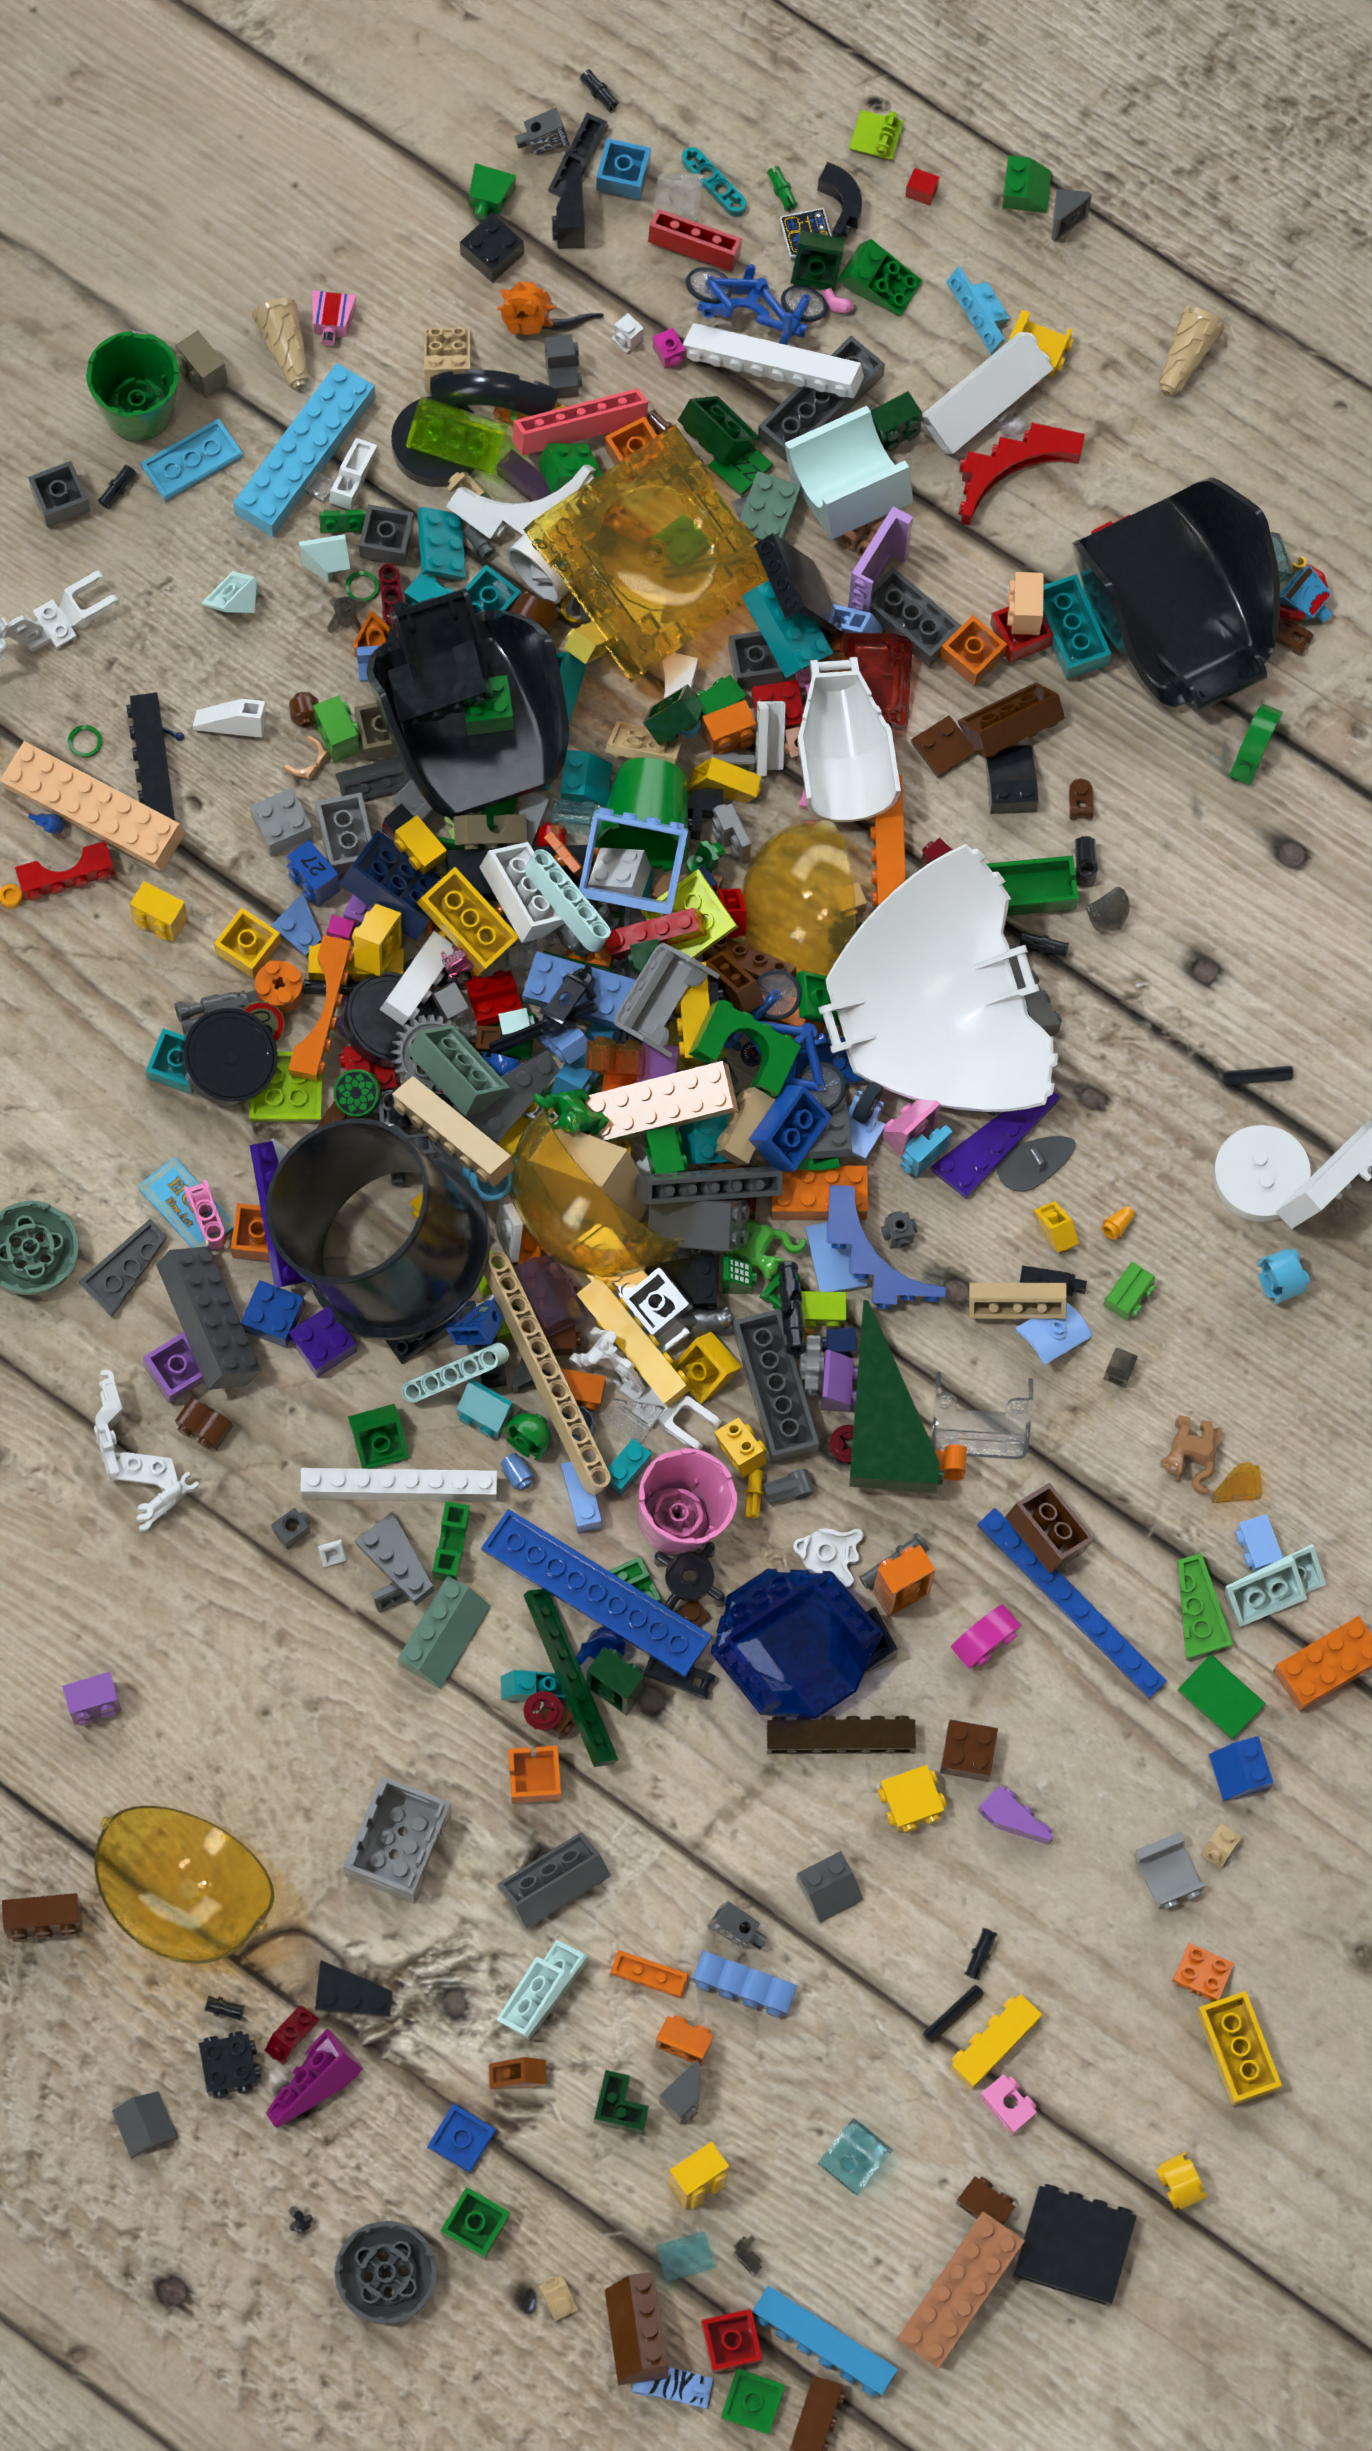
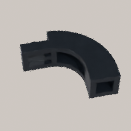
[817,162,862,238]

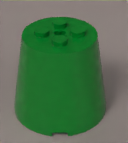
[86,331,179,441]
[595,757,689,872]

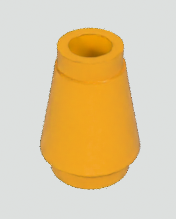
[1101,1206,1135,1240]

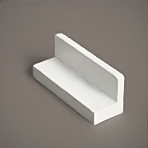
[755,701,785,776]

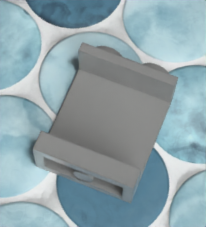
[1134,1832,1206,1910]

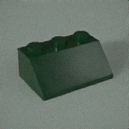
[677,396,762,464]

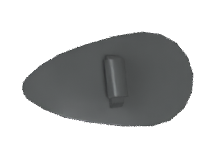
[997,1136,1075,1192]

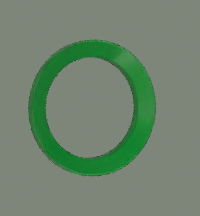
[345,570,379,602]
[68,725,102,757]

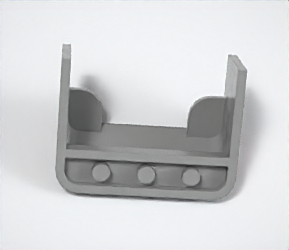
[614,943,720,1058]

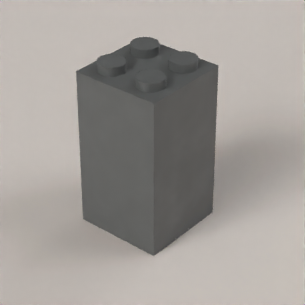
[647,1198,750,1252]

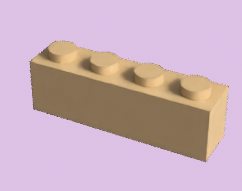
[969,1283,1066,1319]

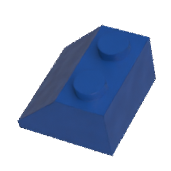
[1209,1736,1274,1802]

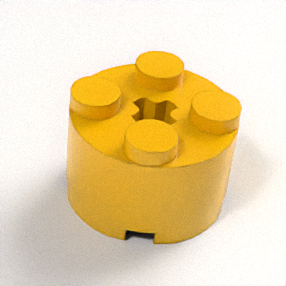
[1155,2151,1208,2210]

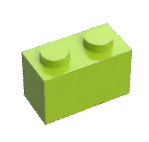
[801,1291,846,1329]

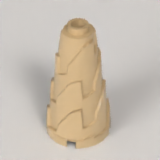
[252,297,309,390]
[1159,306,1225,396]

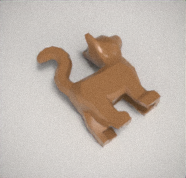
[1160,1415,1222,1495]

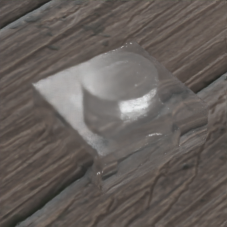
[304,471,335,504]

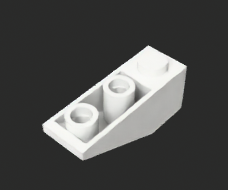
[193,699,266,738]

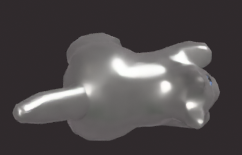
[678,1306,735,1342]

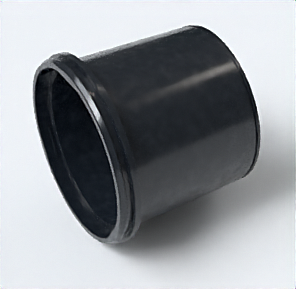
[265,1118,490,1340]

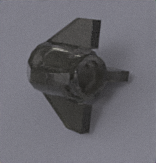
[327,596,366,634]

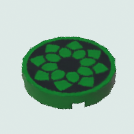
[333,1069,381,1117]

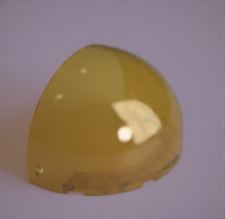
[511,1107,685,1277]

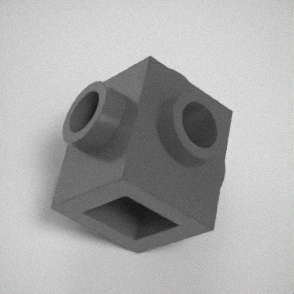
[881,1211,918,1249]

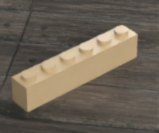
[392,1076,515,1187]

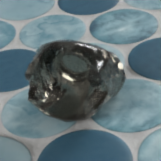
[1086,886,1130,932]

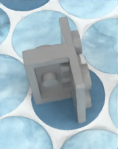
[392,780,440,828]

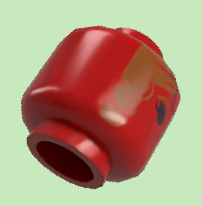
[537,821,568,847]

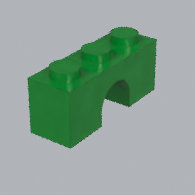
[432,1501,470,1581]

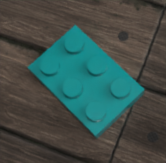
[417,506,466,581]

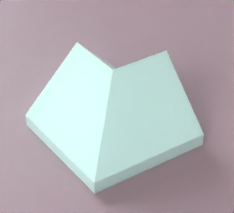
[299,534,350,582]
[202,571,259,613]

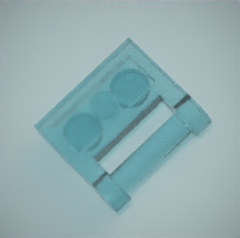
[550,799,600,828]

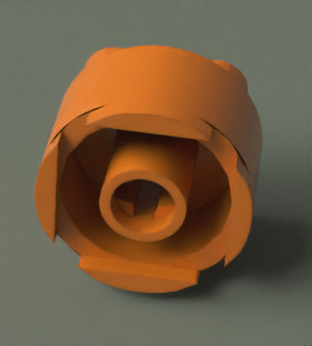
[255,960,304,1014]

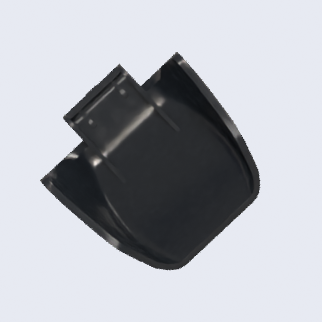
[1072,477,1280,712]
[366,588,569,818]

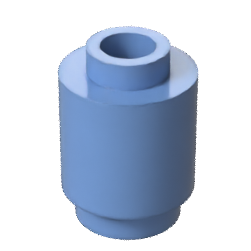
[500,1453,534,1491]

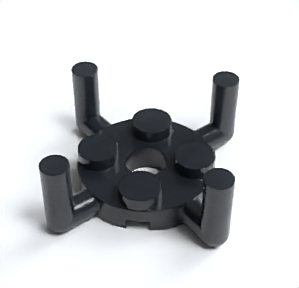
[654,1542,725,1611]

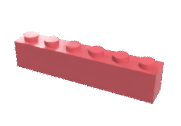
[512,388,648,456]

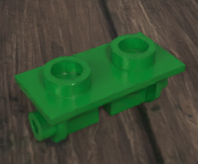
[319,508,366,533]

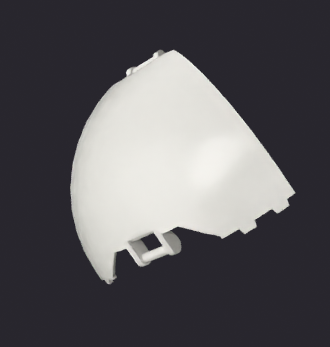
[818,844,1058,1112]

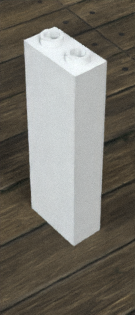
[921,332,1053,454]

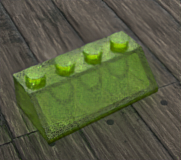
[405,397,509,475]

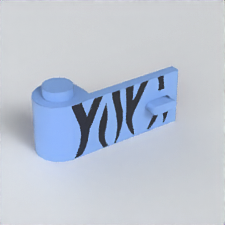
[631,2367,713,2409]

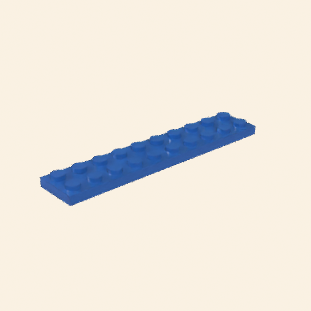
[481,1509,712,1678]

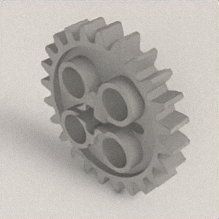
[391,1015,464,1091]

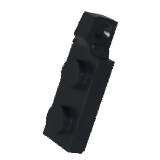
[1019,1265,1087,1296]

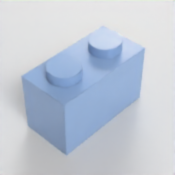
[1235,1514,1283,1573]

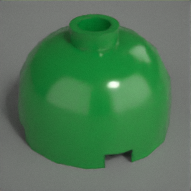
[502,1413,552,1460]

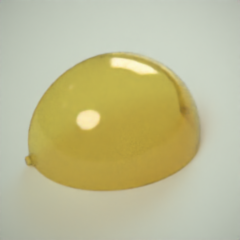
[741,819,855,988]
[94,1806,274,1964]

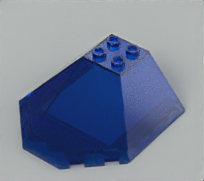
[711,1569,883,1719]

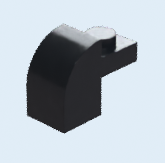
[688,788,723,840]

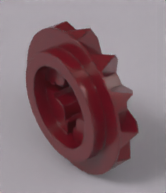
[830,1425,854,1463]
[523,1691,563,1731]

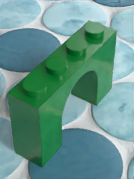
[688,1000,801,1098]

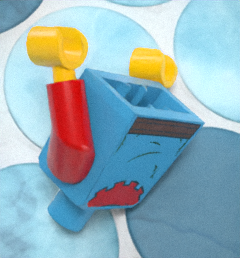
[1279,557,1332,623]

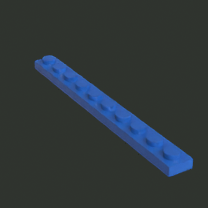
[977,1508,1167,1699]

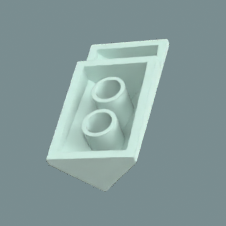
[1224,1544,1326,1627]
[496,1940,589,2041]

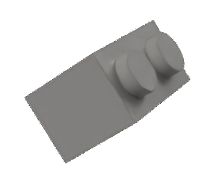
[431,983,469,1021]

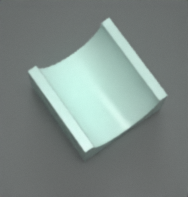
[785,406,913,540]

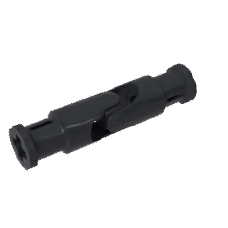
[777,1262,807,1355]

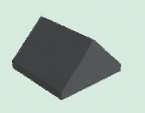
[1051,189,1092,242]
[112,2091,177,2158]

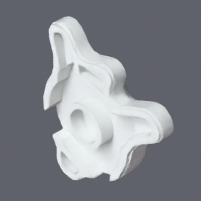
[793,1528,864,1589]

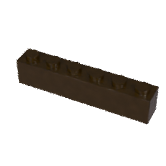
[766,1715,916,1754]

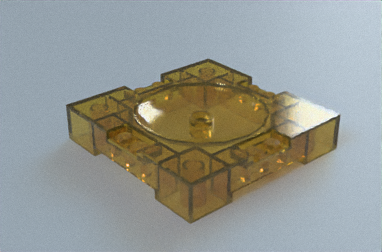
[523,424,769,683]

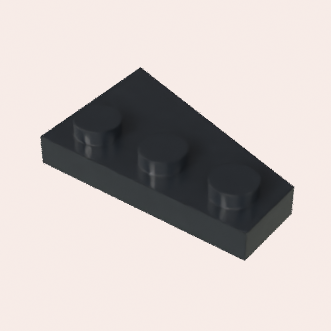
[315,1960,393,2018]

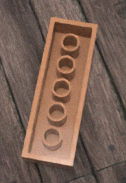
[897,2211,1026,2369]

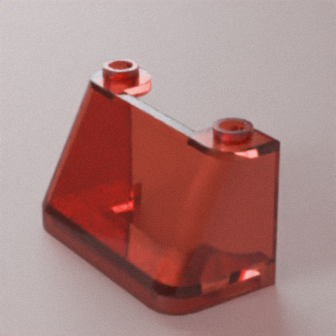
[840,633,912,731]

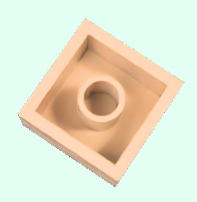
[1007,572,1044,635]

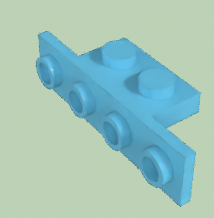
[946,267,1010,354]

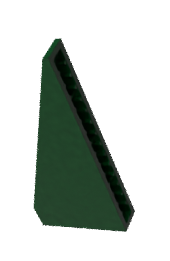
[849,1300,944,1494]

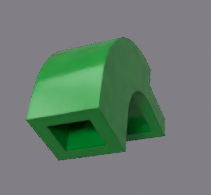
[1229,703,1283,785]

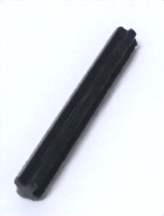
[489,1000,598,1054]

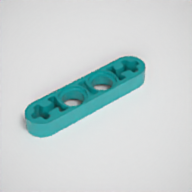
[682,147,746,217]

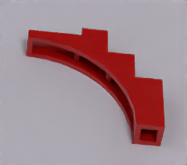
[958,422,1085,526]

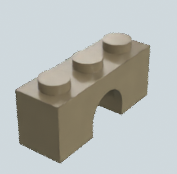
[454,814,527,849]

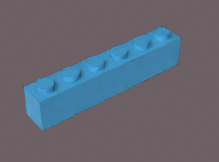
[752,2285,898,2398]

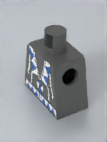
[514,107,570,154]
[707,1901,768,1950]

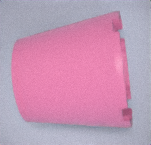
[638,1448,737,1555]

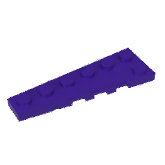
[931,1091,1060,1199]

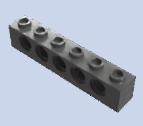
[637,1166,783,1204]

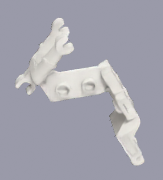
[0,571,120,671]
[569,1327,722,1450]
[94,1370,199,1532]

